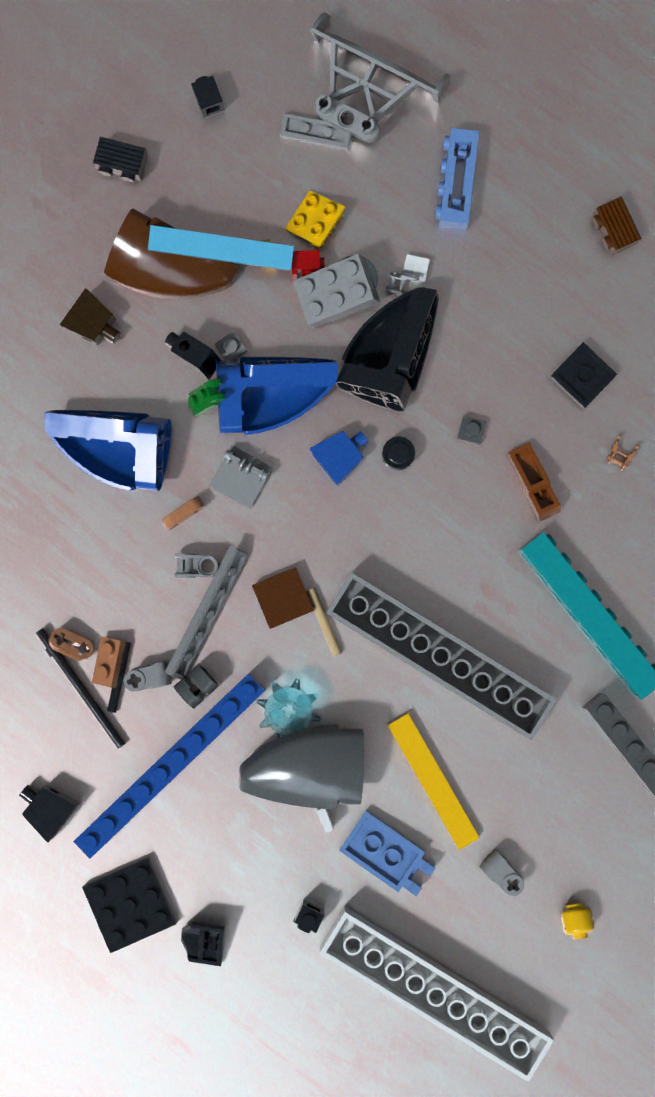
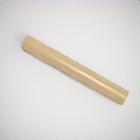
[306,587,342,657]

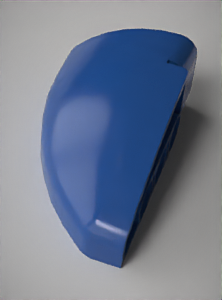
[44,410,172,491]

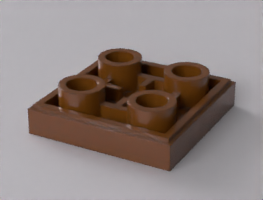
[252,567,314,629]

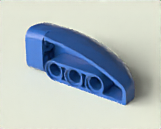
[216,357,338,435]

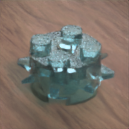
[257,678,321,738]

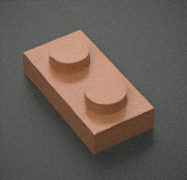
[92,636,126,688]

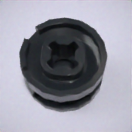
[382,436,415,471]

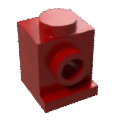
[292,250,325,280]

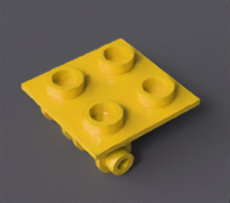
[285,190,346,250]

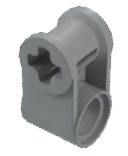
[174,553,220,578]
[124,661,172,692]
[479,849,524,896]

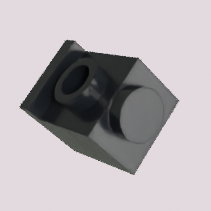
[293,899,325,933]

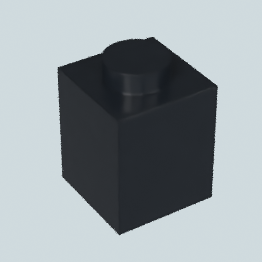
[191,76,225,118]

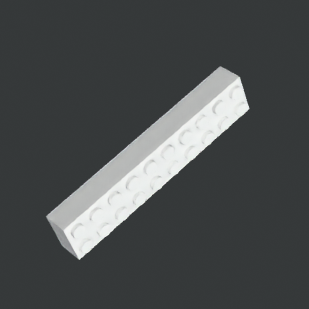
[319,906,554,1082]

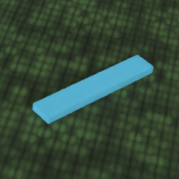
[148,225,294,271]

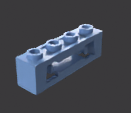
[435,128,479,230]

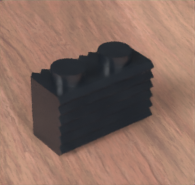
[93,136,148,182]

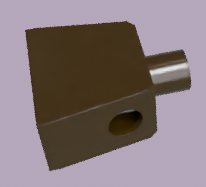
[60,288,121,345]

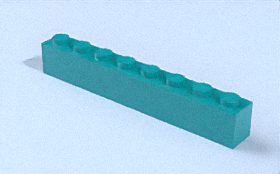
[518,532,655,700]

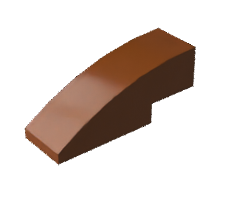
[508,442,561,521]

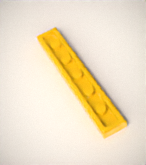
[387,713,479,850]

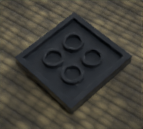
[82,857,177,953]

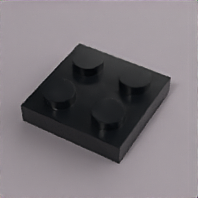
[550,342,617,410]

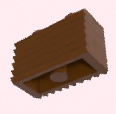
[592,196,642,255]

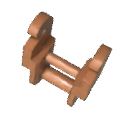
[607,435,639,470]

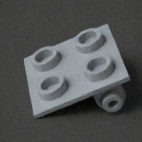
[209,445,273,508]

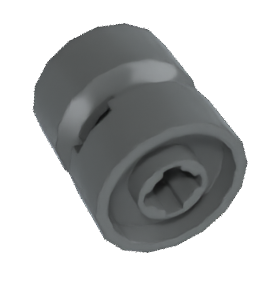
[173,664,219,709]

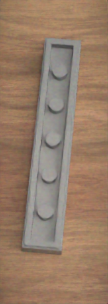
[165,545,249,679]

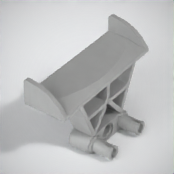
[310,12,451,143]

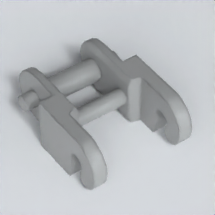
[386,271,419,297]

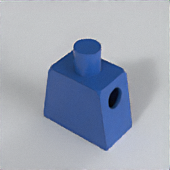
[309,431,369,486]

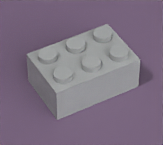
[293,254,380,328]

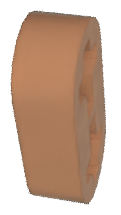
[161,496,205,531]
[48,628,93,661]

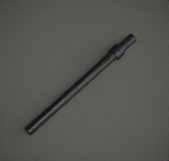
[36,628,126,749]

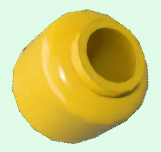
[561,903,595,940]

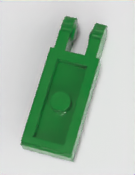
[188,379,225,416]

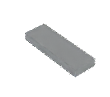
[280,112,351,151]

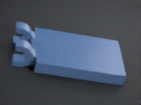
[339,810,435,896]

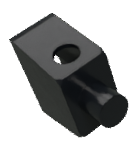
[165,332,221,380]
[19,785,80,843]

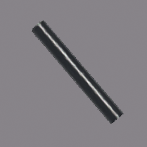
[107,642,131,713]

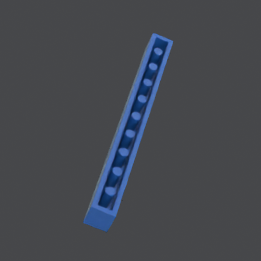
[73,673,266,859]

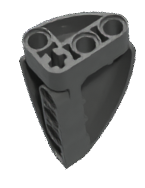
[238,724,364,810]

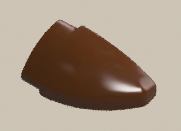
[104,208,240,300]

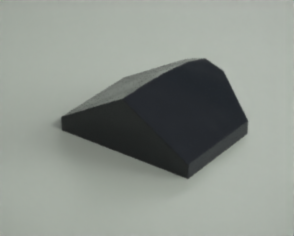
[181,922,226,967]

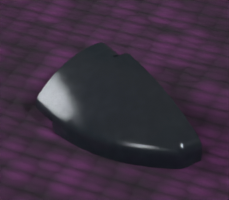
[336,287,439,412]

